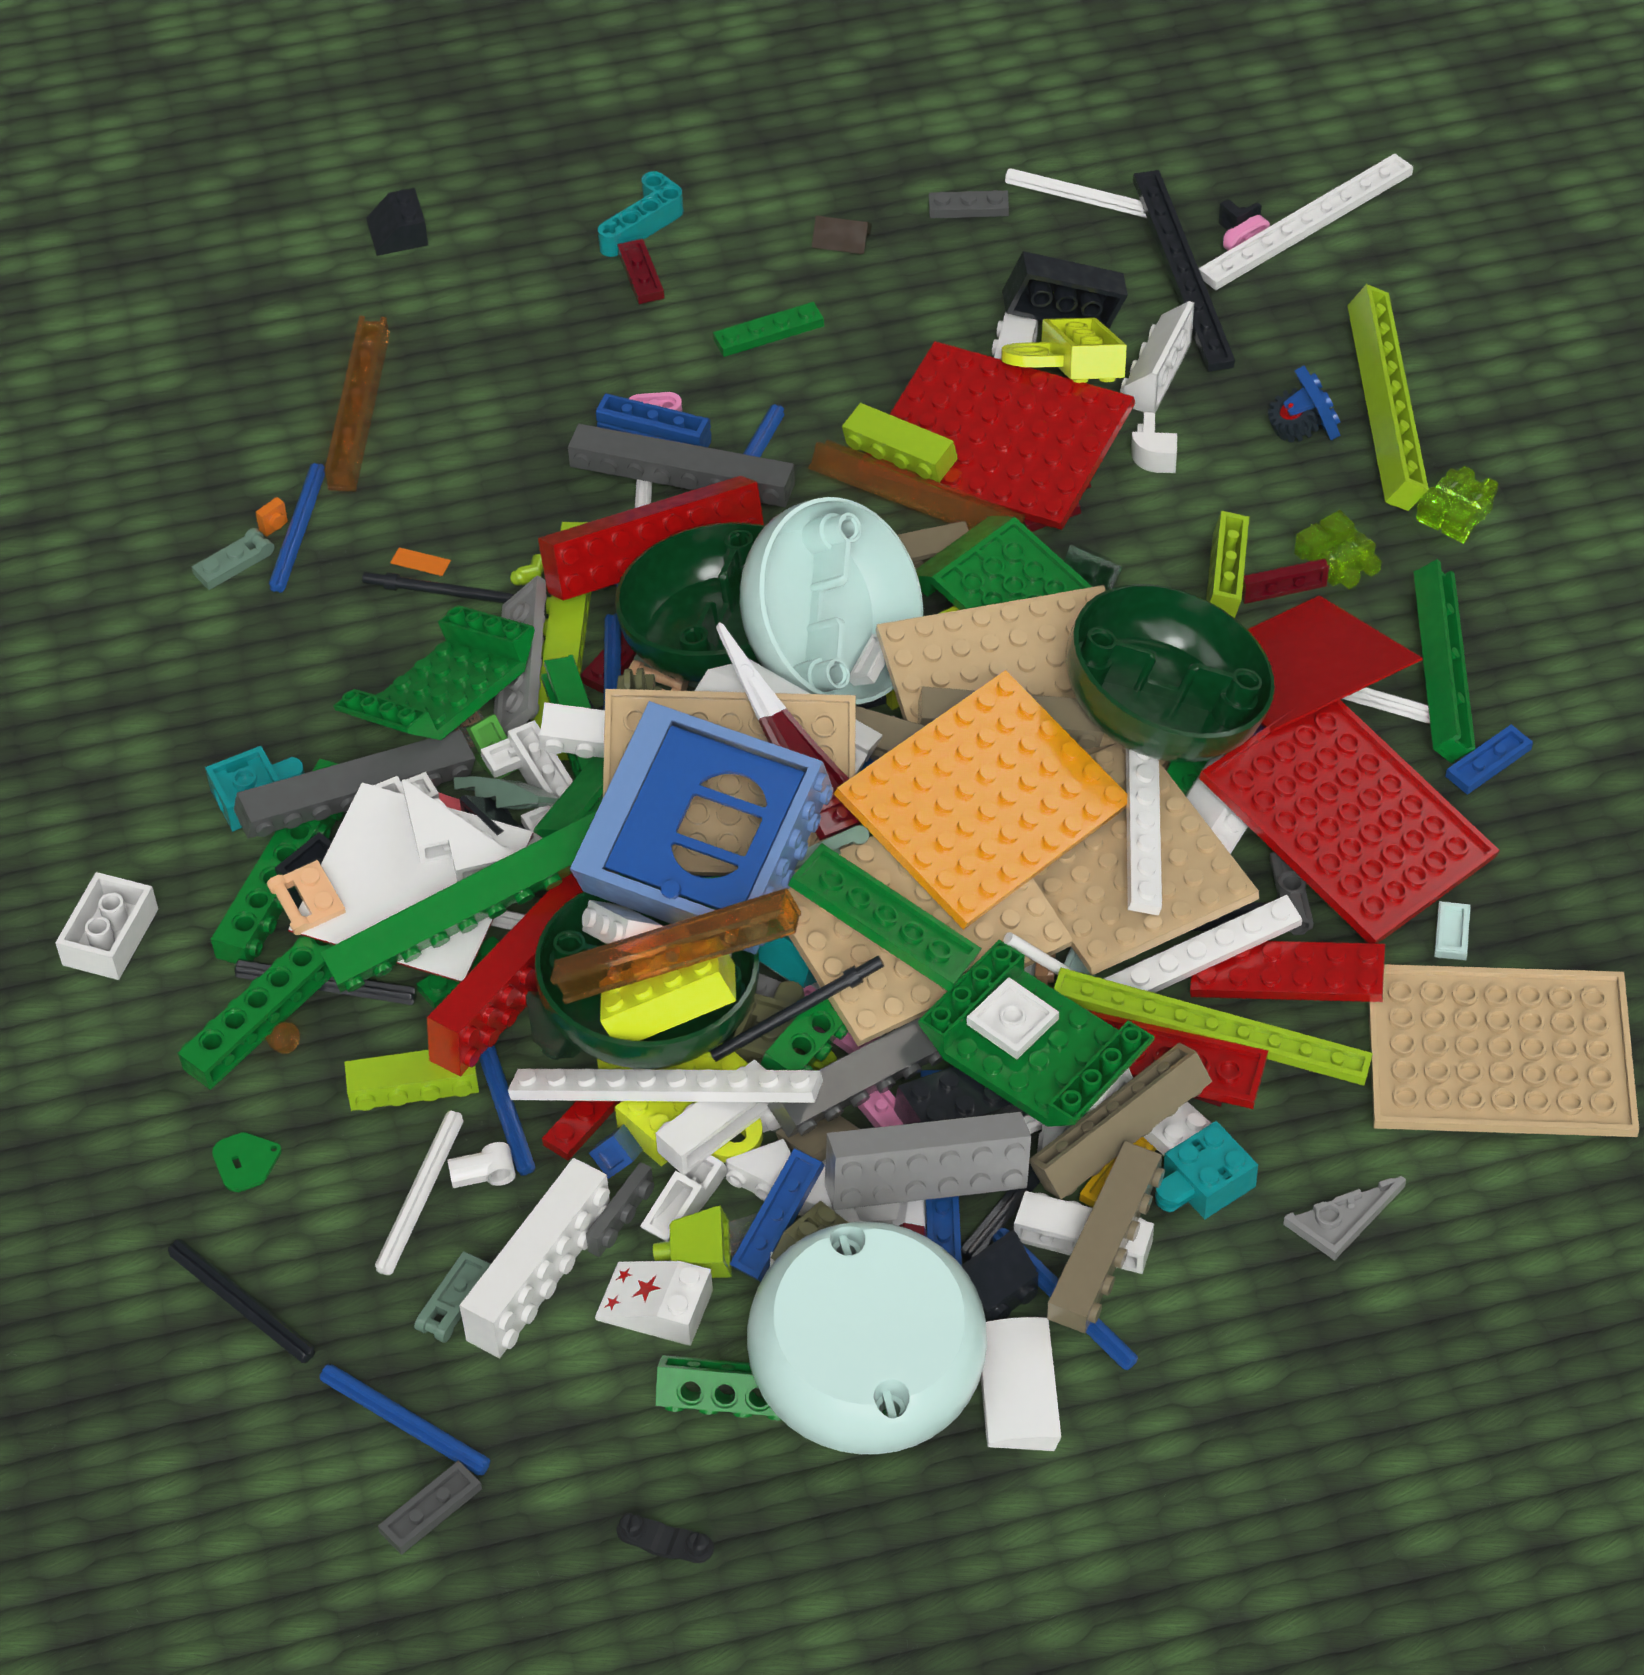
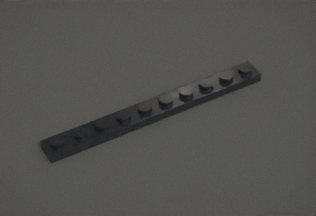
[1133,170,1235,372]

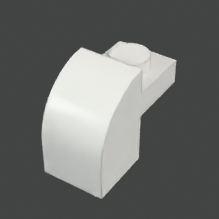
[1131,412,1177,473]

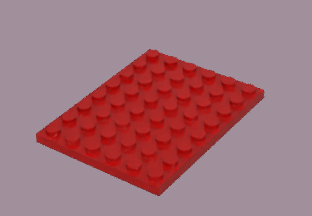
[859,341,1135,530]
[1199,700,1500,944]

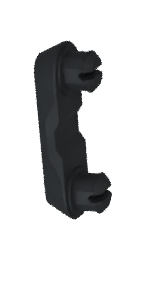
[616,1513,714,1563]

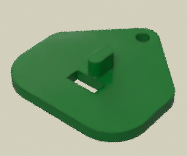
[212,1132,282,1192]

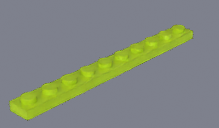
[1054,967,1373,1086]

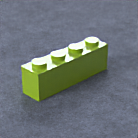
[842,403,958,483]
[1206,511,1249,618]
[344,1050,479,1111]

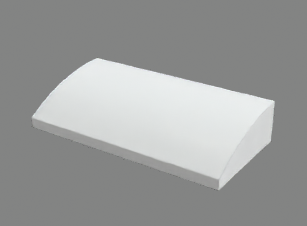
[981,1317,1061,1451]

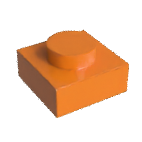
[255,497,288,537]

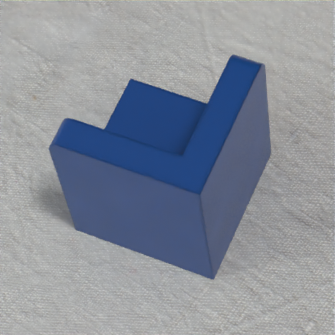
[589,1124,643,1179]

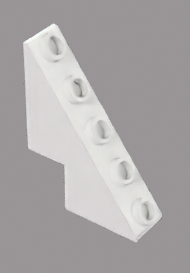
[402,779,515,882]
[726,1139,861,1223]

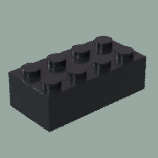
[1002,251,1128,329]
[894,1066,1027,1125]

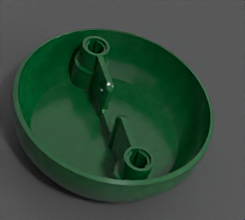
[615,522,765,682]
[1066,584,1275,763]
[535,877,759,1069]

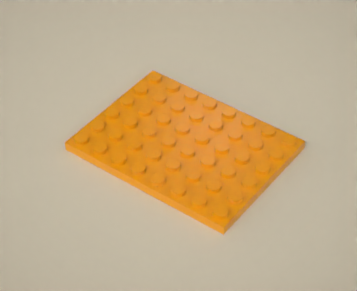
[834,670,1127,930]

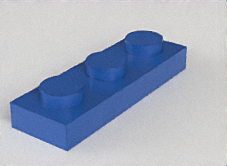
[1446,724,1533,795]

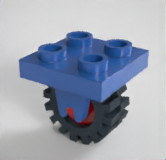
[1268,365,1341,442]

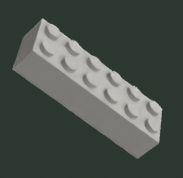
[825,1112,1031,1210]

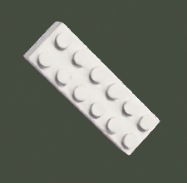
[459,1158,610,1359]

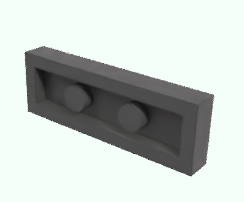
[929,190,1009,218]
[586,1162,654,1258]
[378,1461,482,1555]

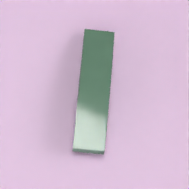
[454,776,559,810]

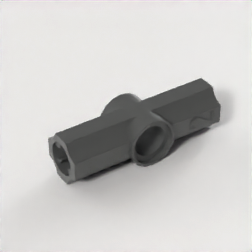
[1269,852,1313,935]

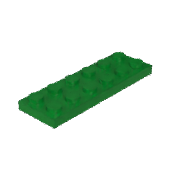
[788,843,982,992]

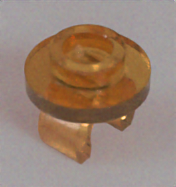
[265,1022,300,1054]

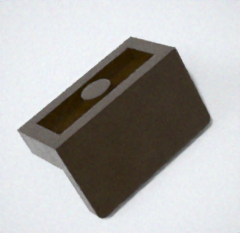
[812,216,872,254]

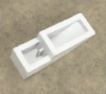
[640,1155,727,1241]

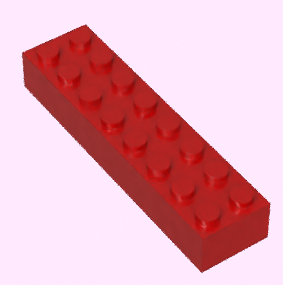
[538,475,764,601]
[427,873,583,1077]

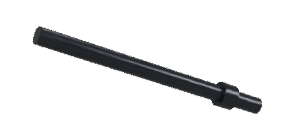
[362,572,515,604]
[710,955,885,1062]

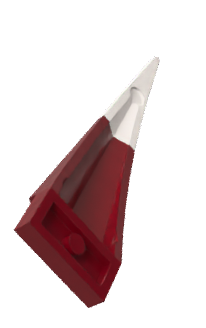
[716,622,862,841]

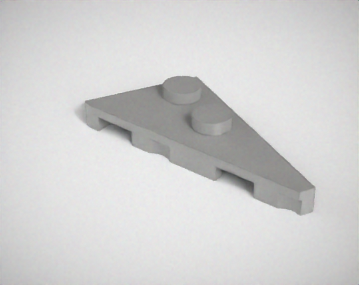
[1283,1176,1406,1261]

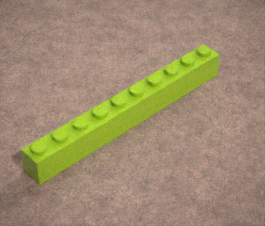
[1347,284,1429,511]
[531,522,592,760]

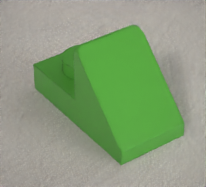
[466,714,517,779]

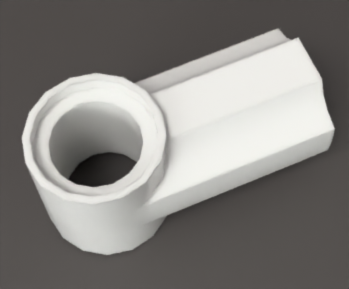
[447,1142,516,1188]

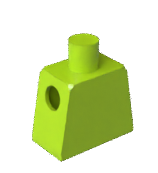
[653,1206,732,1278]

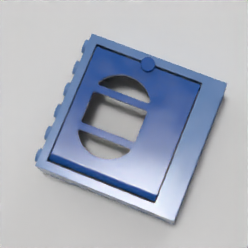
[570,701,833,954]

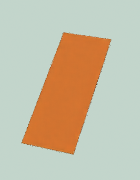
[390,547,451,576]

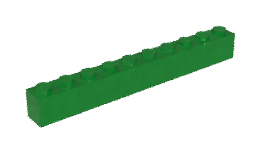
[320,811,597,993]

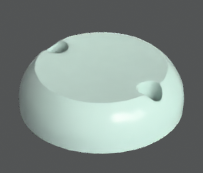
[740,497,923,706]
[747,1222,987,1454]

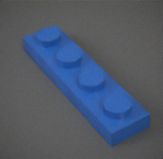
[730,1148,825,1282]

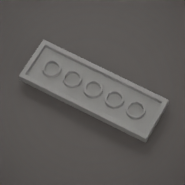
[494,575,547,738]

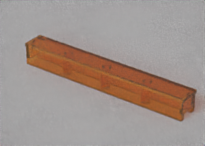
[325,316,390,491]
[808,440,1025,530]
[550,888,801,1004]

